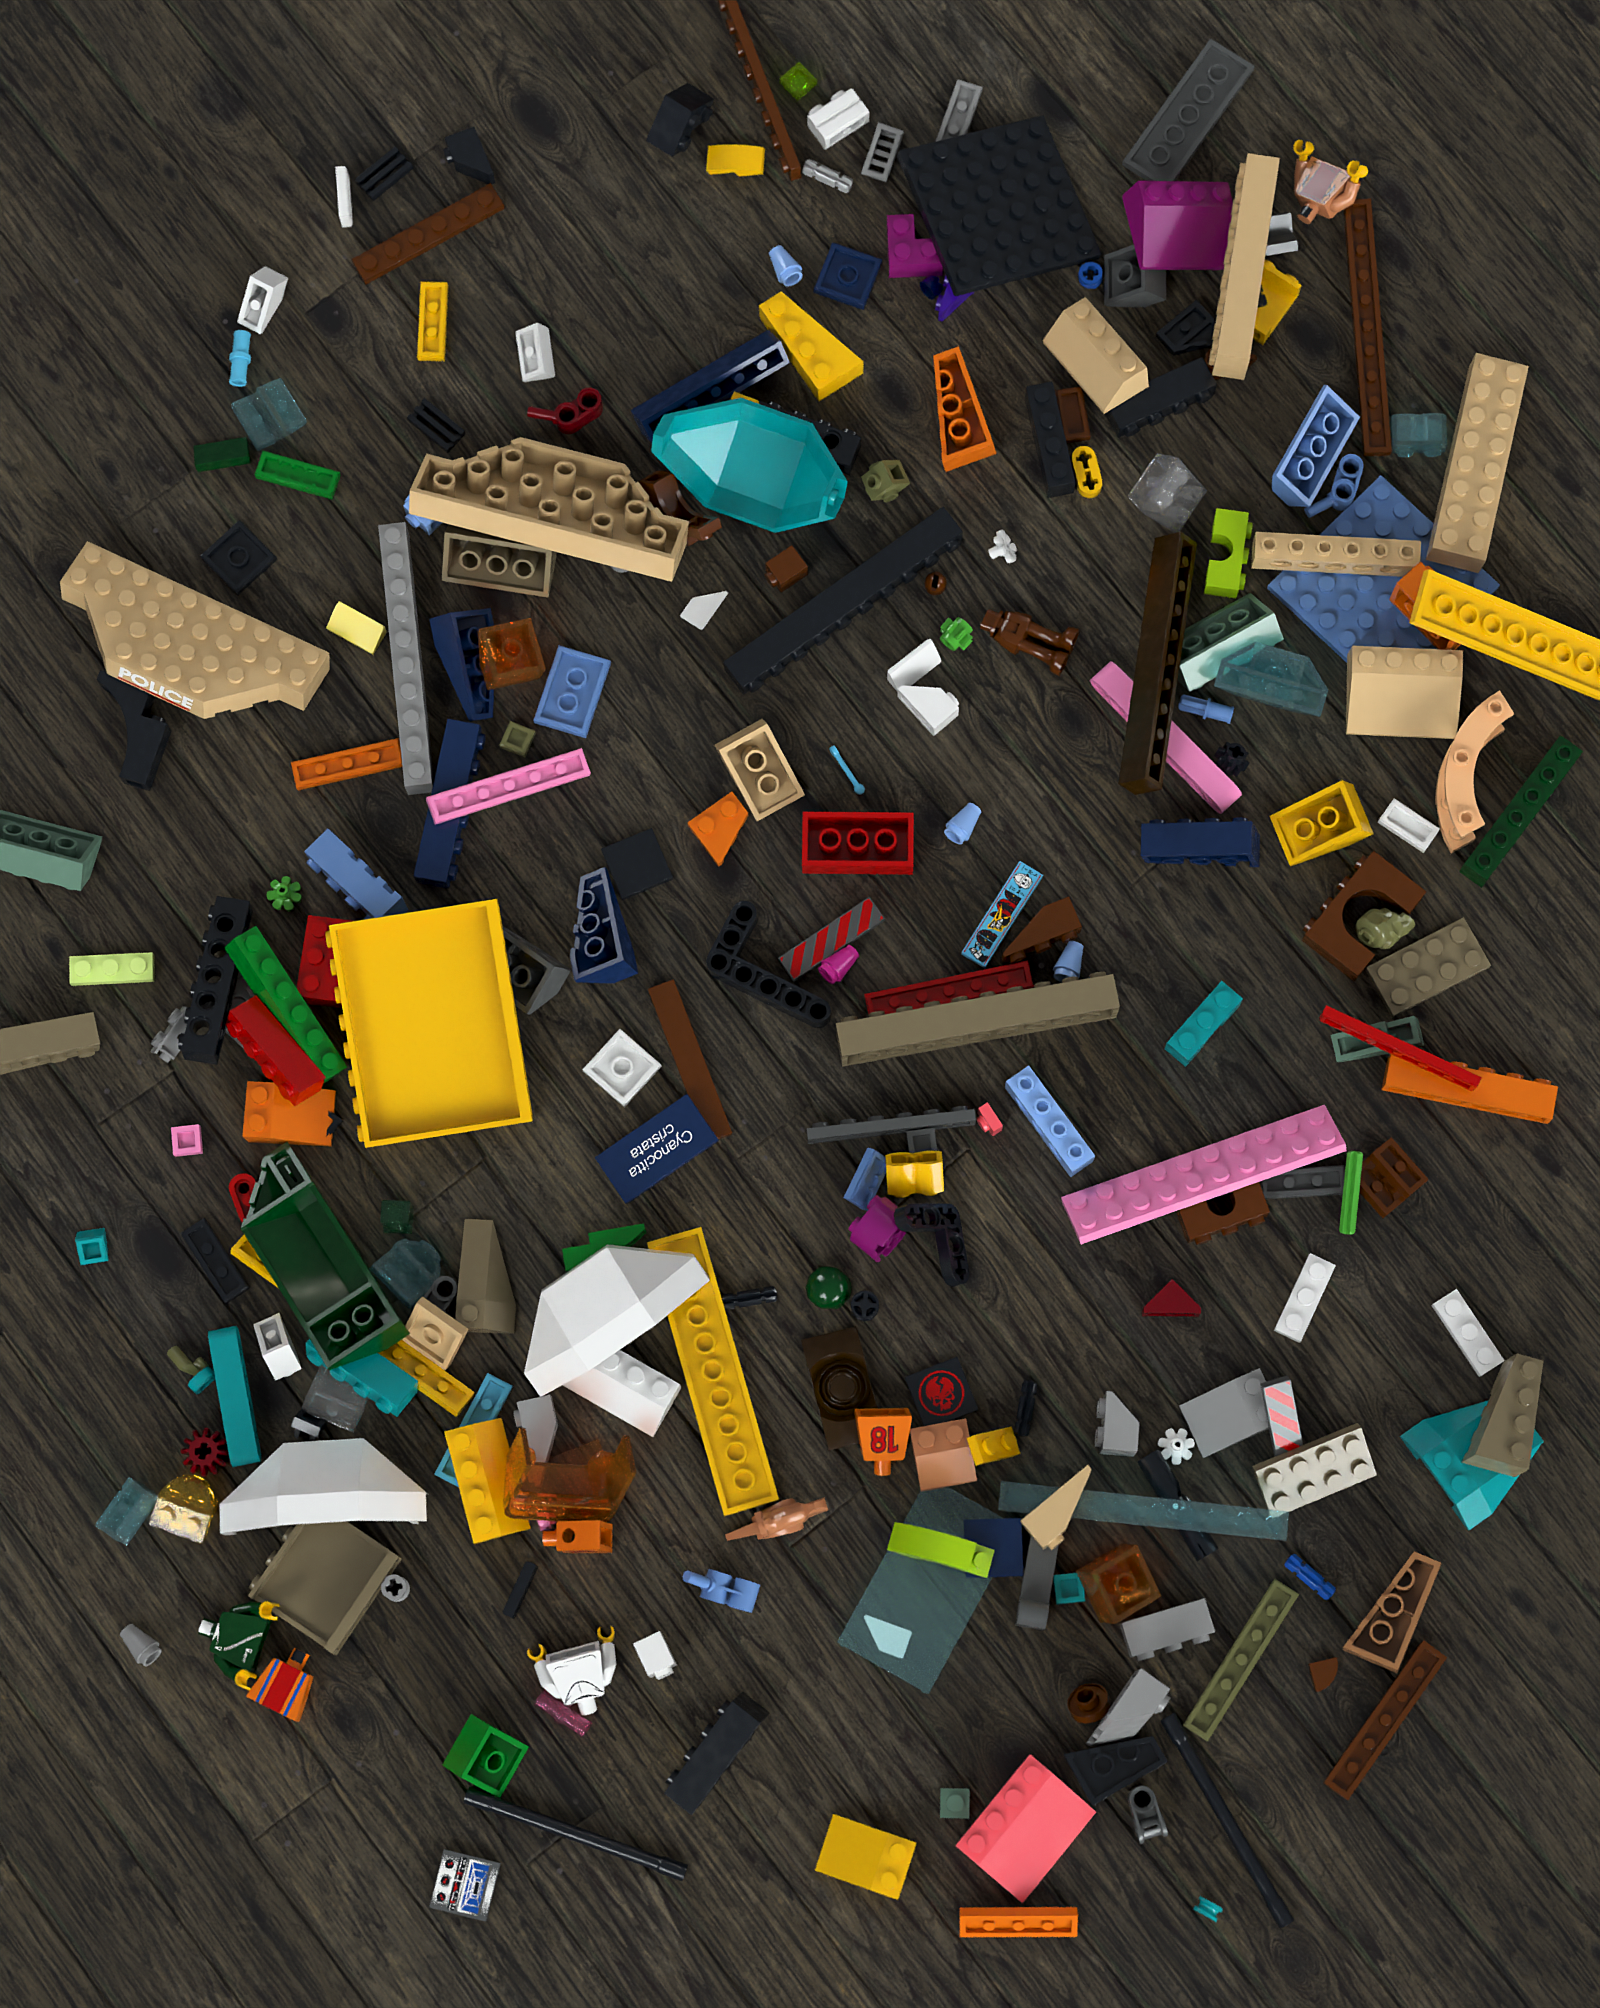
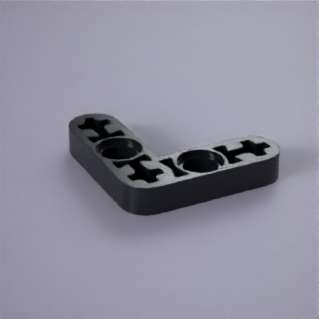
[894,1203,969,1287]

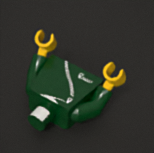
[198,1601,280,1691]

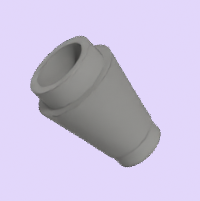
[120,1624,162,1666]

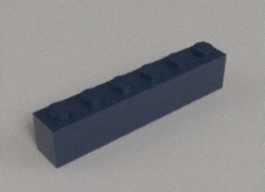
[630,330,790,443]
[414,719,486,889]

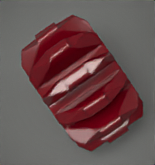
[180,1428,229,1477]

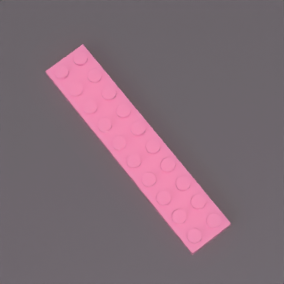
[1061,1104,1347,1244]

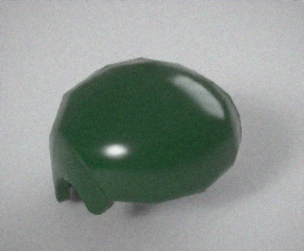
[805,1266,852,1309]

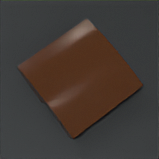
[1359,1137,1429,1218]

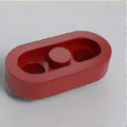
[229,1173,257,1222]

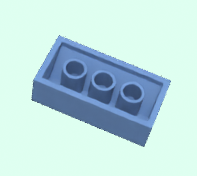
[1272,385,1360,507]

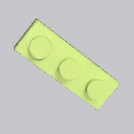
[69,952,155,986]

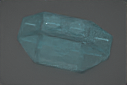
[1214,642,1328,717]

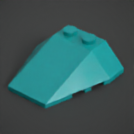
[1400,1400,1543,1531]

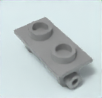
[150,1006,187,1063]

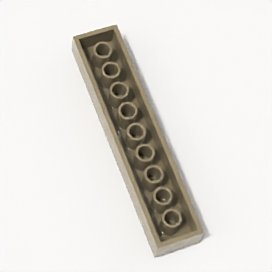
[836,972,1120,1067]

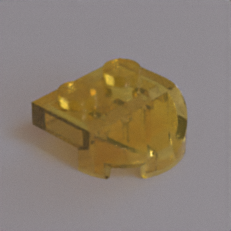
[149,1474,218,1544]

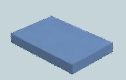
[533,645,611,738]

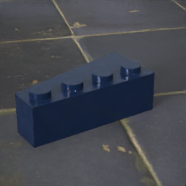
[1141,817,1260,867]

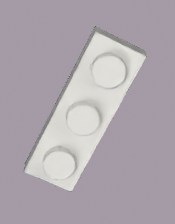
[1274,1253,1336,1343]
[1432,1289,1504,1377]

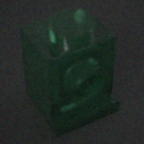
[380,1200,414,1234]

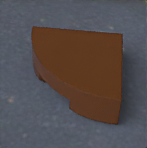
[1308,1657,1338,1693]

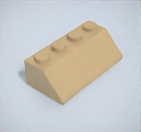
[1043,297,1149,414]

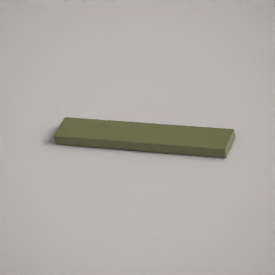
[1183,1579,1299,1742]

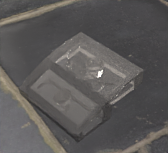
[301,1365,369,1432]

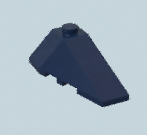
[429,608,496,721]
[570,867,638,983]

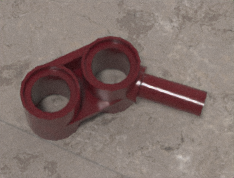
[527,387,603,434]

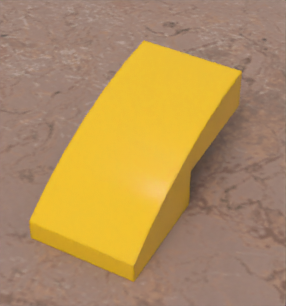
[706,145,765,177]

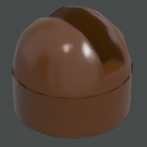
[925,572,946,595]

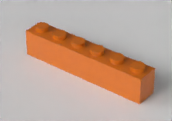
[1382,1054,1558,1124]

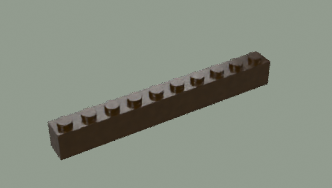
[1118,531,1197,795]

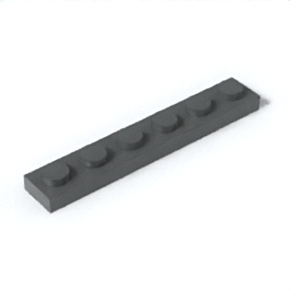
[807,1106,976,1144]

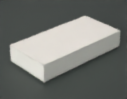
[336,166,353,227]
[1377,798,1440,853]

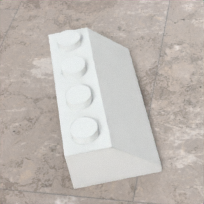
[563,1350,681,1437]

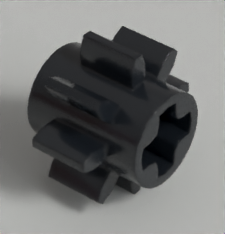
[1214,742,1249,777]

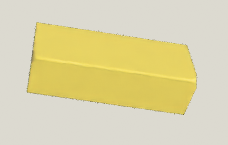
[326,601,387,655]

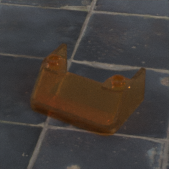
[503,1428,636,1522]

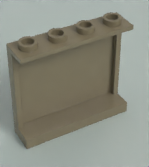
[248,1521,402,1655]

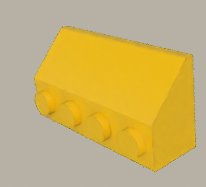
[444,1418,531,1544]

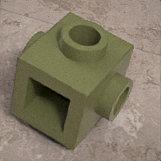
[861,460,910,502]

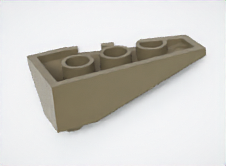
[455,1219,516,1334]

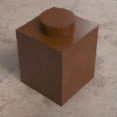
[764,545,808,593]

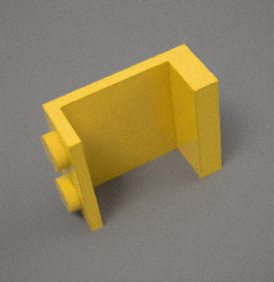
[1253,259,1301,345]

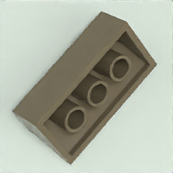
[442,524,557,597]

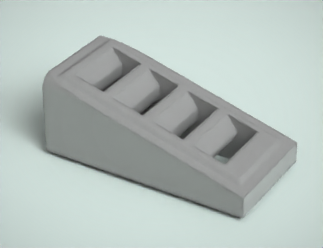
[861,122,904,182]

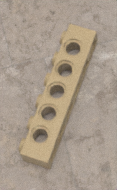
[1251,532,1421,577]

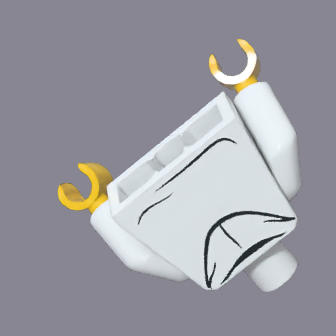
[527,1626,616,1715]

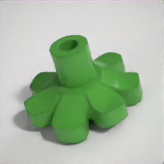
[267,876,302,912]

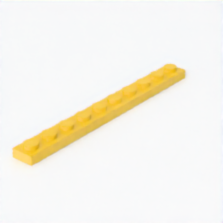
[230,1234,475,1417]

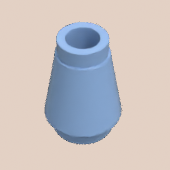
[769,246,802,286]
[944,803,981,844]
[1053,941,1084,983]

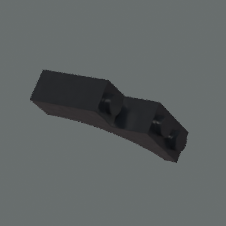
[97,670,171,791]

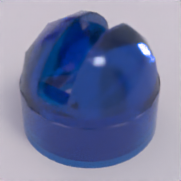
[920,275,943,300]

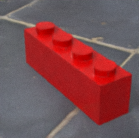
[225,995,325,1107]

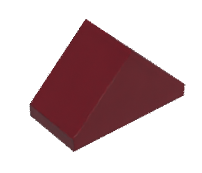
[1142,1279,1201,1317]

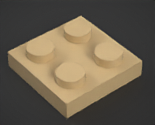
[402,1297,469,1370]

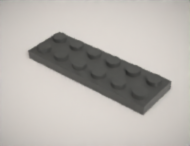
[1122,38,1255,181]

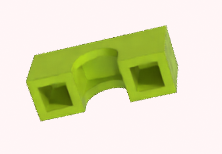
[1204,508,1253,598]

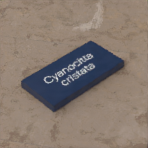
[595,1094,719,1204]

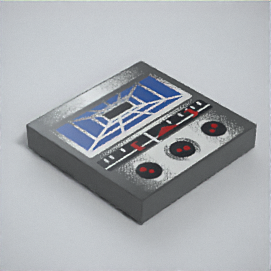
[429,1849,501,1922]

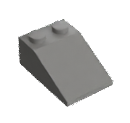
[1179,1368,1269,1458]

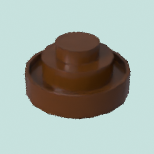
[1067,1683,1111,1724]

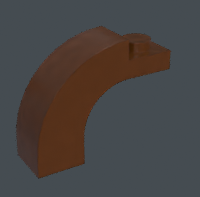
[638,470,722,546]

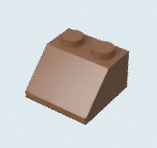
[910,1418,977,1492]

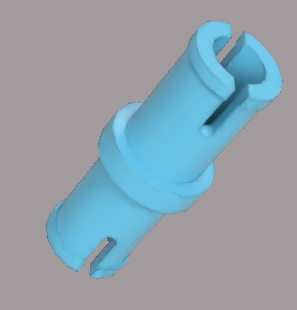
[229,330,251,387]

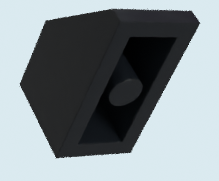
[443,127,495,185]

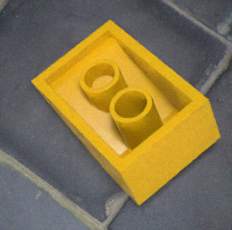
[1270,780,1374,866]
[815,1814,916,1900]

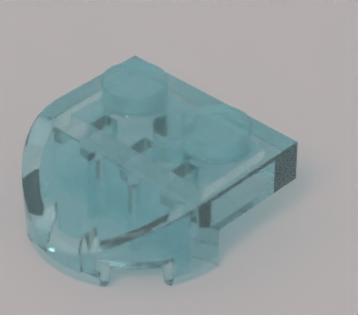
[370,1238,441,1309]

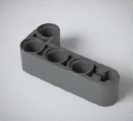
[1015,1535,1059,1631]

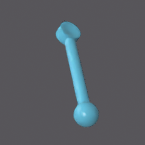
[829,745,865,795]

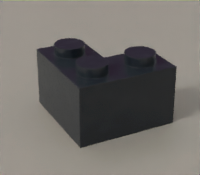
[646,83,714,157]

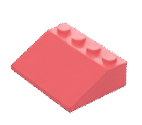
[955,1754,1096,1903]

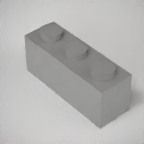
[1120,1598,1215,1661]

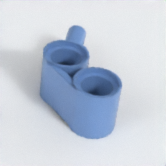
[1304,454,1364,518]
[683,1569,760,1613]

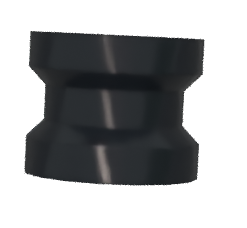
[851,1291,879,1322]

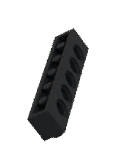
[178,896,253,1065]

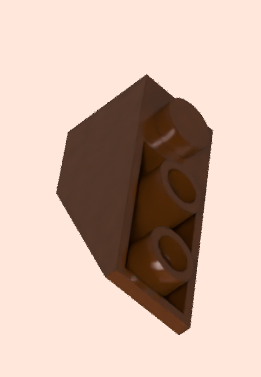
[1002,897,1082,963]

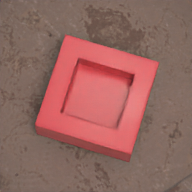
[976,1102,1003,1136]

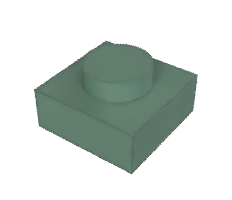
[940,1788,970,1819]

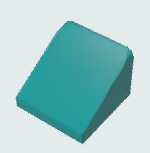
[75,1228,109,1265]

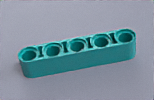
[208,1325,262,1467]

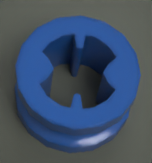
[1078,262,1103,289]

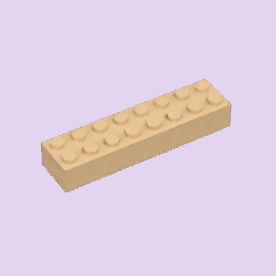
[1208,153,1280,380]
[1426,353,1529,573]

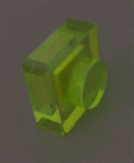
[780,62,817,101]

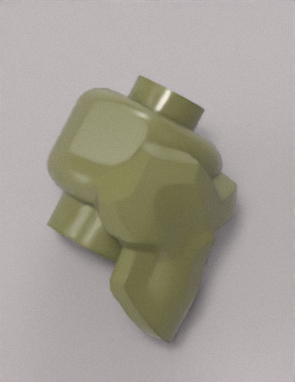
[1356,908,1415,949]

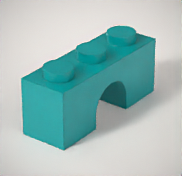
[1165,981,1243,1067]

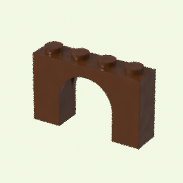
[1302,851,1426,982]

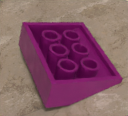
[1122,181,1233,270]

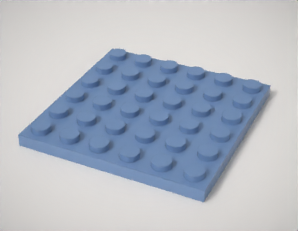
[1267,475,1500,663]

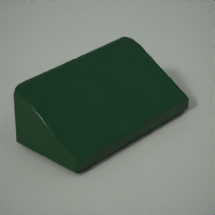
[194,437,251,472]

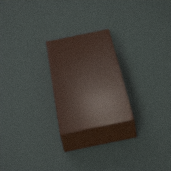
[1055,386,1091,443]

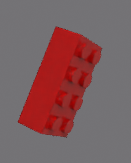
[802,812,914,875]

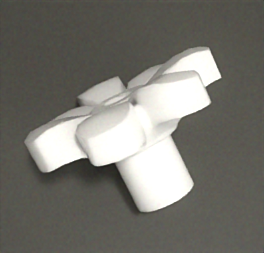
[988,529,1017,563]
[1158,1428,1195,1465]

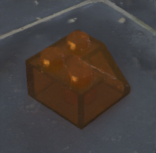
[478,618,546,690]
[1076,1544,1161,1624]

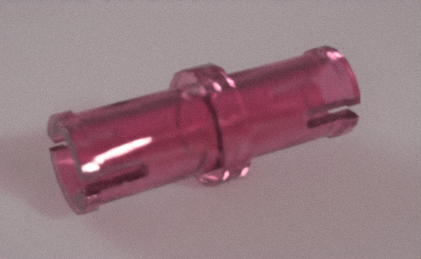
[534,1690,592,1738]

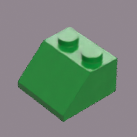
[442,1714,529,1798]

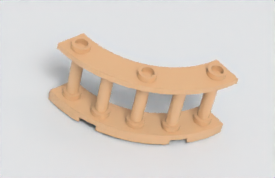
[1435,690,1514,853]

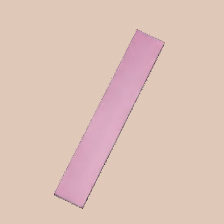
[426,748,591,825]

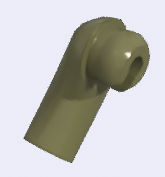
[167,1346,209,1376]

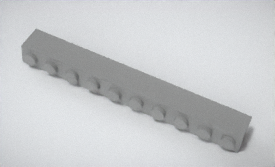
[378,522,434,795]

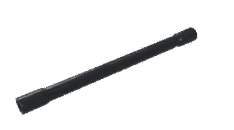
[1160,1713,1294,1929]
[463,1786,688,1881]

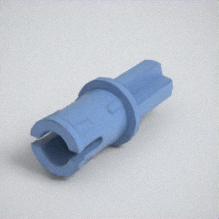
[1178,694,1234,724]

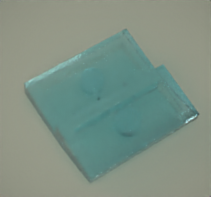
[231,378,307,451]

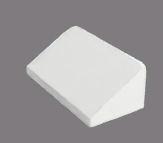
[516,323,555,382]
[887,639,941,692]

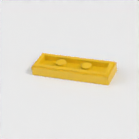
[417,282,448,361]

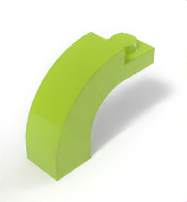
[887,1522,995,1578]

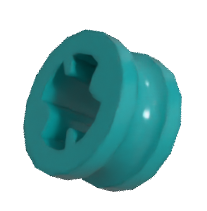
[1193,1896,1223,1922]

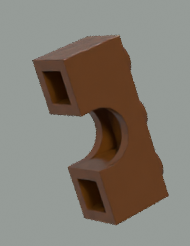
[1176,1182,1270,1245]

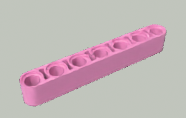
[1090,661,1242,814]

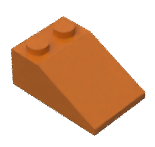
[242,1081,336,1146]

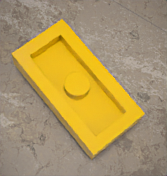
[967,1427,1020,1466]

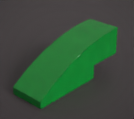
[562,1223,646,1273]

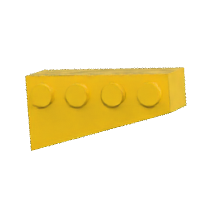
[759,292,863,401]

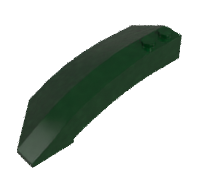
[240,1142,410,1370]

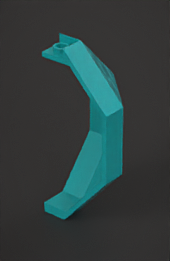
[651,398,848,533]

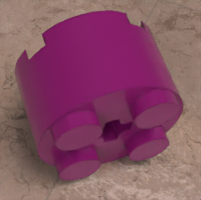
[848,1195,913,1262]

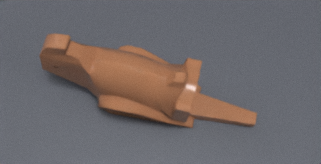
[725,1497,828,1541]

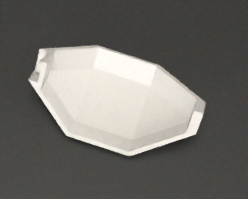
[524,1245,710,1397]
[219,1438,428,1535]

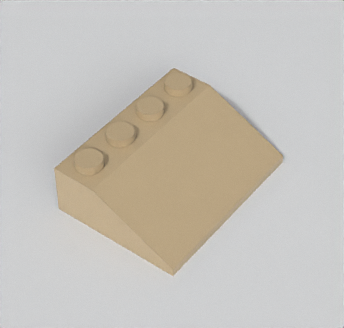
[1346,646,1463,739]

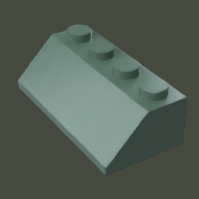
[1178,593,1284,692]
[0,810,102,891]

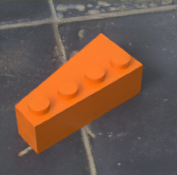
[933,346,996,472]

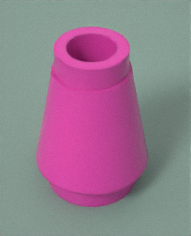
[818,945,859,984]

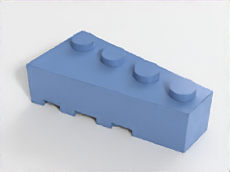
[304,829,408,920]

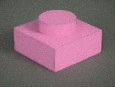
[171,1124,203,1157]

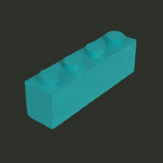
[306,1339,418,1417]

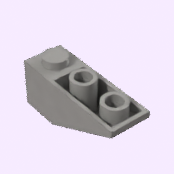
[513,1395,558,1488]

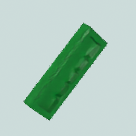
[254,451,341,500]

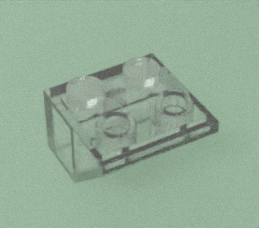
[1128,453,1207,533]

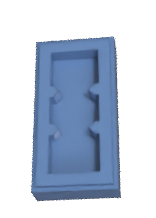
[843,1148,886,1211]

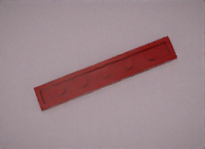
[864,961,1034,1014]
[1319,1005,1482,1091]

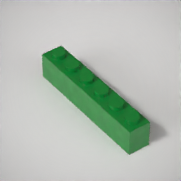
[225,926,347,1084]

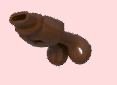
[980,609,1080,676]

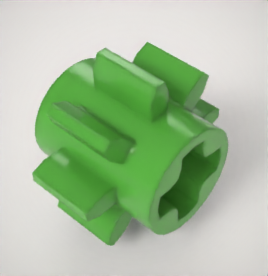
[940,617,973,651]

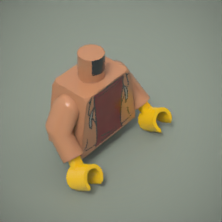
[1293,140,1368,224]

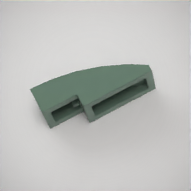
[1331,1016,1424,1062]

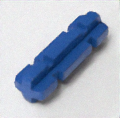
[1284,1554,1336,1600]

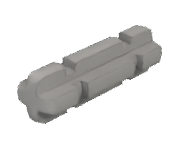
[802,159,853,193]

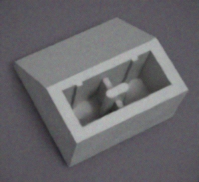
[1095,1391,1139,1457]

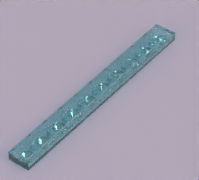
[998,1481,1289,1541]

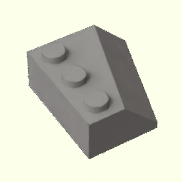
[1086,1668,1170,1747]

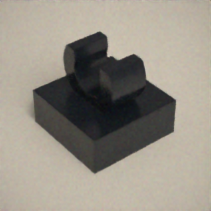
[291,1406,329,1442]

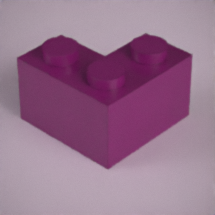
[887,214,943,278]

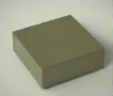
[499,721,536,758]

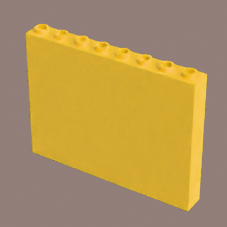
[325,899,533,1148]

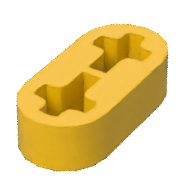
[1071,446,1102,498]

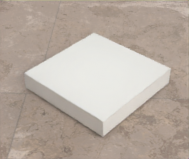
[582,1029,662,1108]

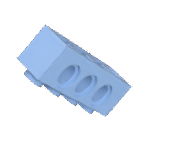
[1005,1065,1095,1177]

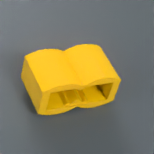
[885,1151,944,1198]

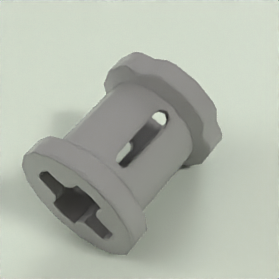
[381,1575,410,1602]

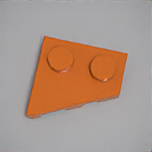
[687,792,748,867]

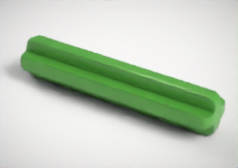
[1339,1151,1363,1235]

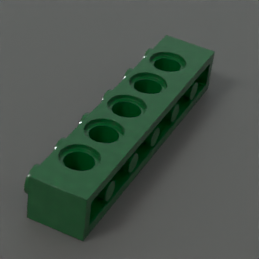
[1459,735,1583,888]

